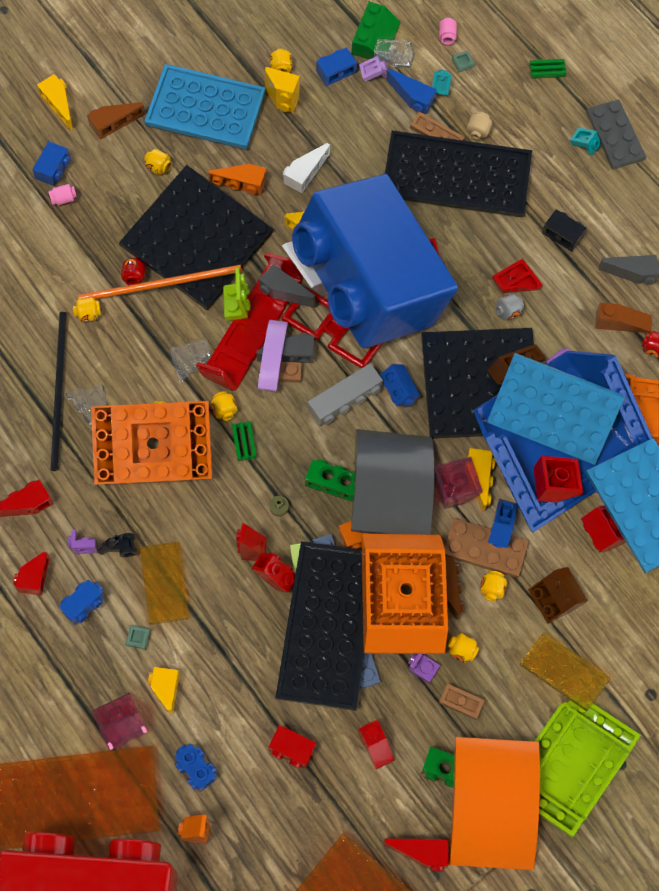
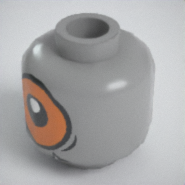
[495,294,524,320]

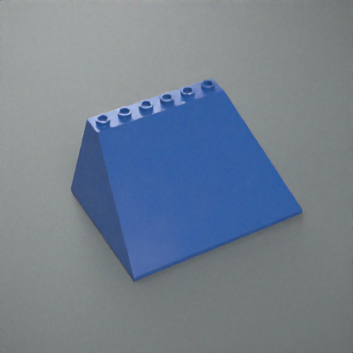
[473,351,652,533]

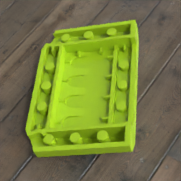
[534,695,641,838]

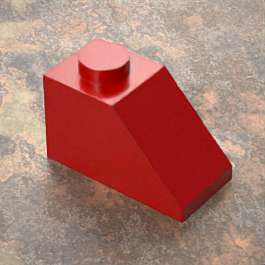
[13,552,50,596]
[358,720,395,770]

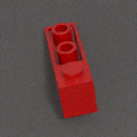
[0,479,53,517]
[236,523,267,561]

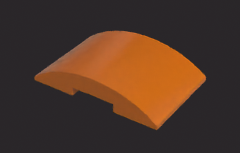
[449,737,540,870]

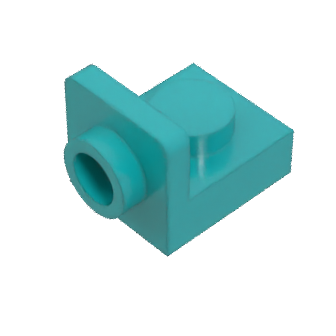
[432,70,452,96]
[570,127,600,155]

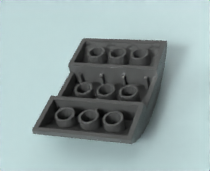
[351,429,434,535]

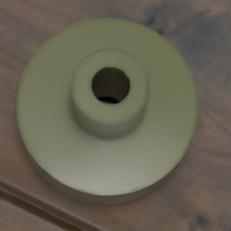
[269,496,289,517]

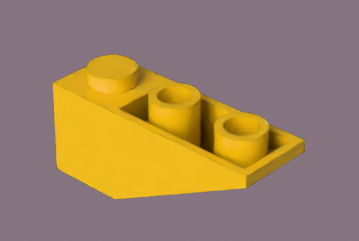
[466,448,495,512]

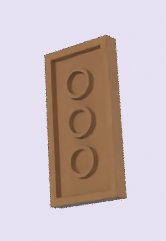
[445,518,529,578]

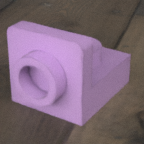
[359,56,388,82]

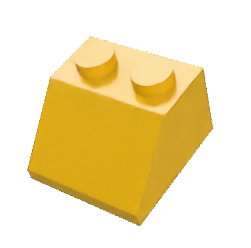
[265,67,300,113]

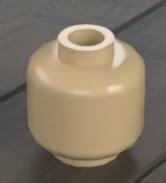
[466,112,492,140]

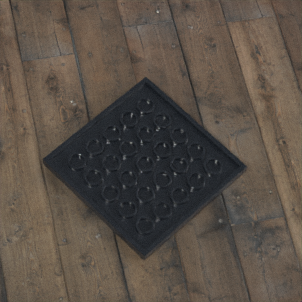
[119,164,273,310]
[421,328,534,439]

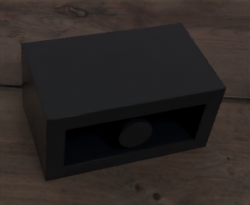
[542,209,587,252]

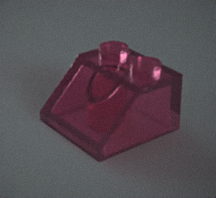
[434,457,483,509]
[92,693,147,750]

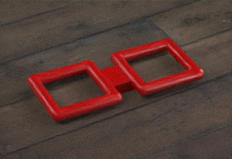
[281,287,383,368]

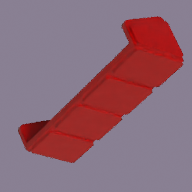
[196,253,303,391]

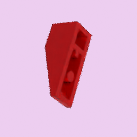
[384,839,448,872]

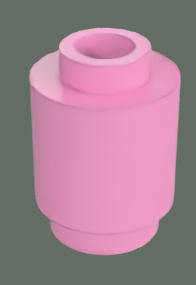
[439,18,457,45]
[49,184,77,206]

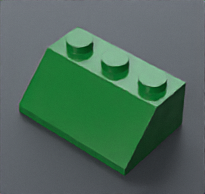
[351,1,400,61]

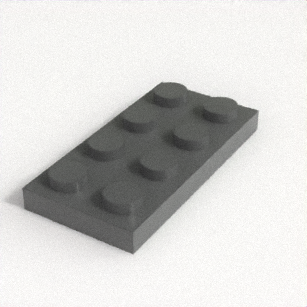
[586,99,646,170]

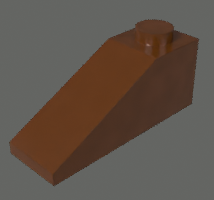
[487,344,547,385]

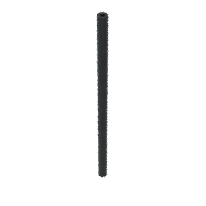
[50,312,67,471]

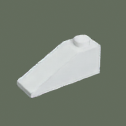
[283,143,330,193]

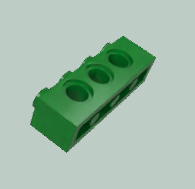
[305,459,355,502]
[421,747,454,788]

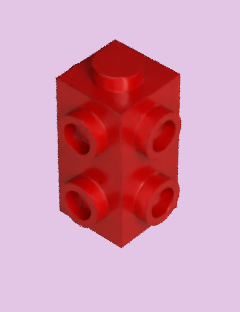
[252,553,295,593]

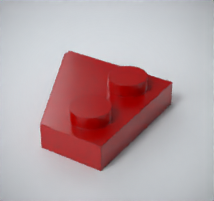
[492,258,543,293]

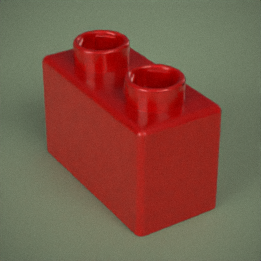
[0,832,178,891]

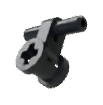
[98,533,137,557]

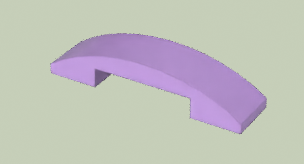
[258,320,288,392]

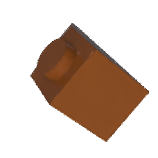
[87,102,145,140]
[595,302,651,333]

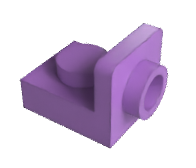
[68,530,98,554]
[408,654,440,683]

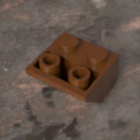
[528,567,588,624]

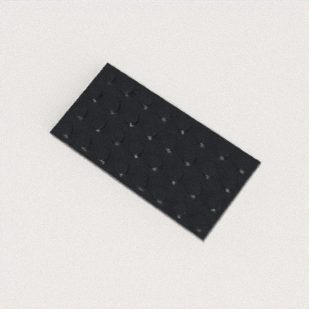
[385,130,532,217]
[275,541,365,711]

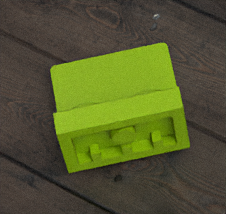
[223,268,250,321]

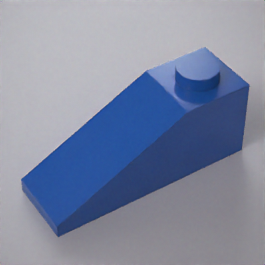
[387,68,436,115]
[488,499,517,548]

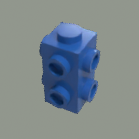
[380,364,420,407]
[59,579,104,625]
[174,744,217,792]

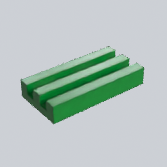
[529,59,566,79]
[232,421,257,461]

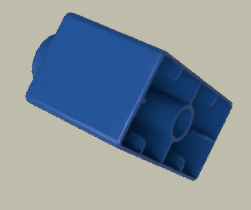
[292,174,458,348]

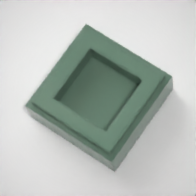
[452,51,475,73]
[125,625,150,650]

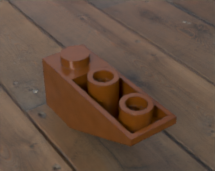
[445,557,464,619]

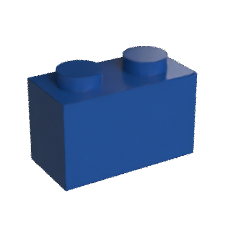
[316,47,357,86]
[32,141,71,186]

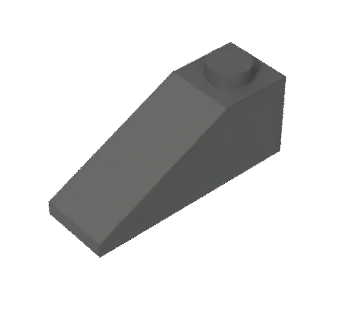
[599,255,659,285]
[259,264,316,307]
[257,333,314,363]

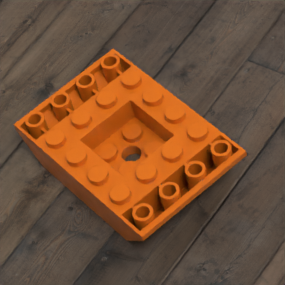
[91,401,212,485]
[361,533,448,654]

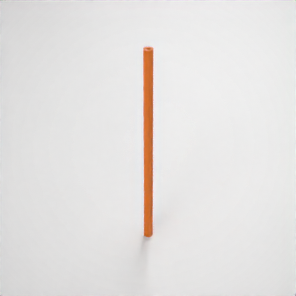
[78,265,242,299]

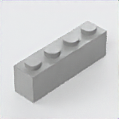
[307,363,383,426]

